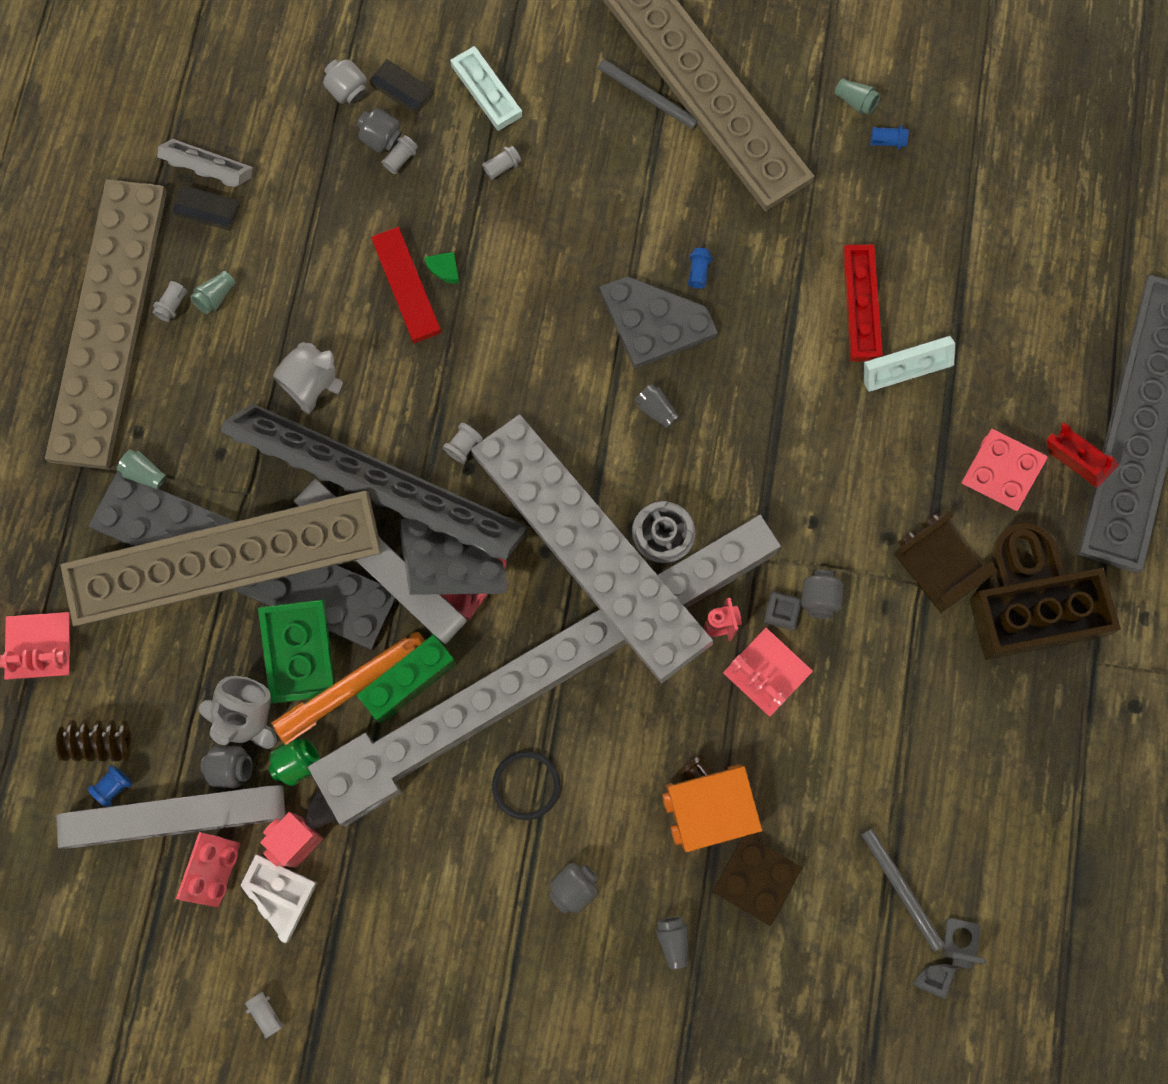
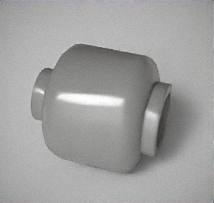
[323,59,367,105]

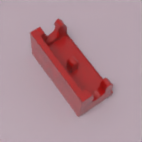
[1046,423,1119,488]

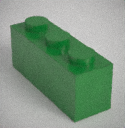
[357,634,457,725]

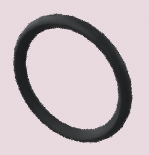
[492,751,561,820]

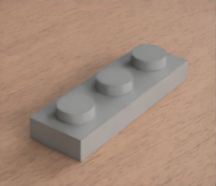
[157,139,253,187]

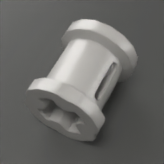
[442,423,483,464]

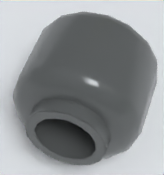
[356,108,402,153]
[801,570,844,618]
[201,745,253,789]
[549,863,598,914]

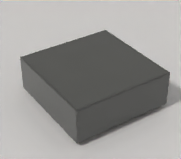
[763,591,801,631]

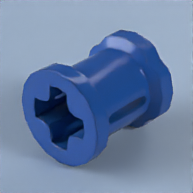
[87,764,133,807]

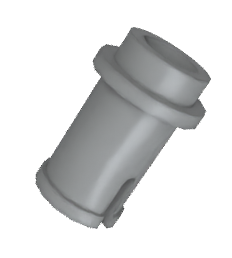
[381,135,418,174]
[482,146,521,180]
[153,281,188,322]
[245,992,284,1039]

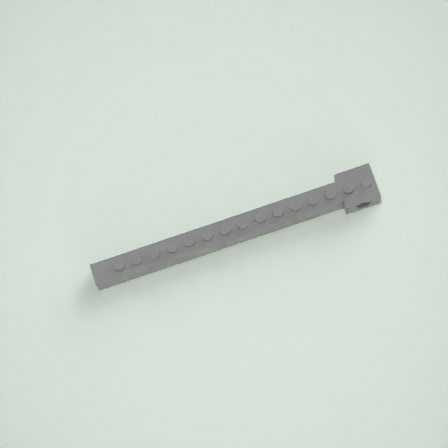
[308,515,781,827]

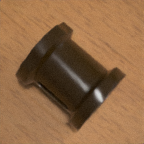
[678,754,712,780]

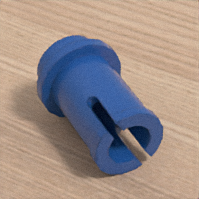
[870,125,908,150]
[687,248,713,289]

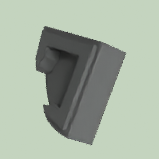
[305,791,336,830]
[911,964,957,999]

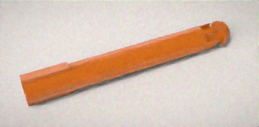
[271,632,425,745]

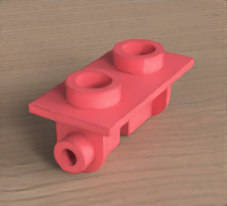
[704,598,742,641]

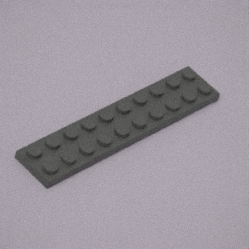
[1077,274,1168,574]
[221,403,528,560]
[88,471,397,651]

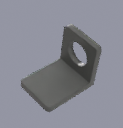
[942,918,986,969]

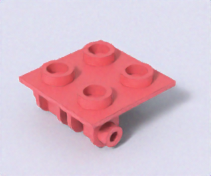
[961,428,1048,511]
[0,612,70,680]
[723,628,813,717]
[176,832,241,908]

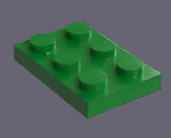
[258,599,335,704]

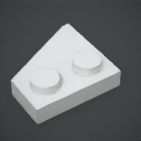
[240,855,317,943]

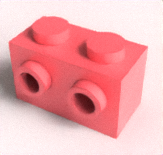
[260,812,324,868]

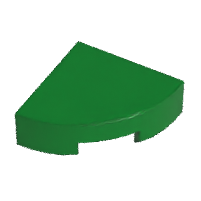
[424,252,459,284]

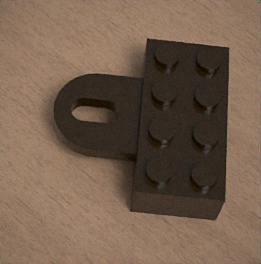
[969,523,1121,660]

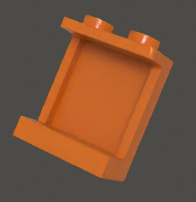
[662,764,762,852]

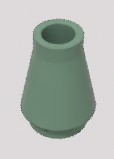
[835,78,880,115]
[190,271,236,314]
[117,449,167,489]

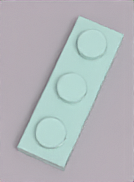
[450,46,522,131]
[864,336,955,392]

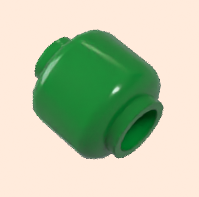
[268,737,319,786]

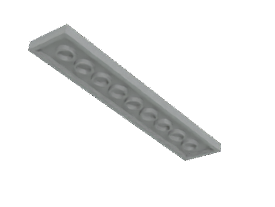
[471,414,713,684]

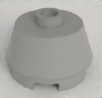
[632,501,695,563]

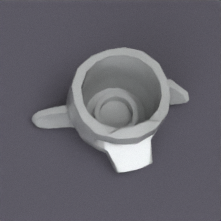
[273,342,343,414]
[198,676,277,749]

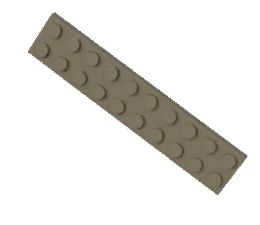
[603,0,815,212]
[45,179,167,470]
[60,491,382,626]

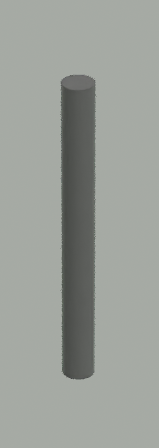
[598,59,697,130]
[861,828,945,952]

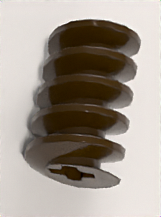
[56,720,132,762]

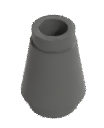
[634,383,679,428]
[655,916,688,969]

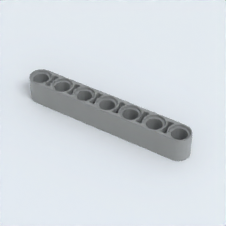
[294,478,468,644]
[56,785,286,849]

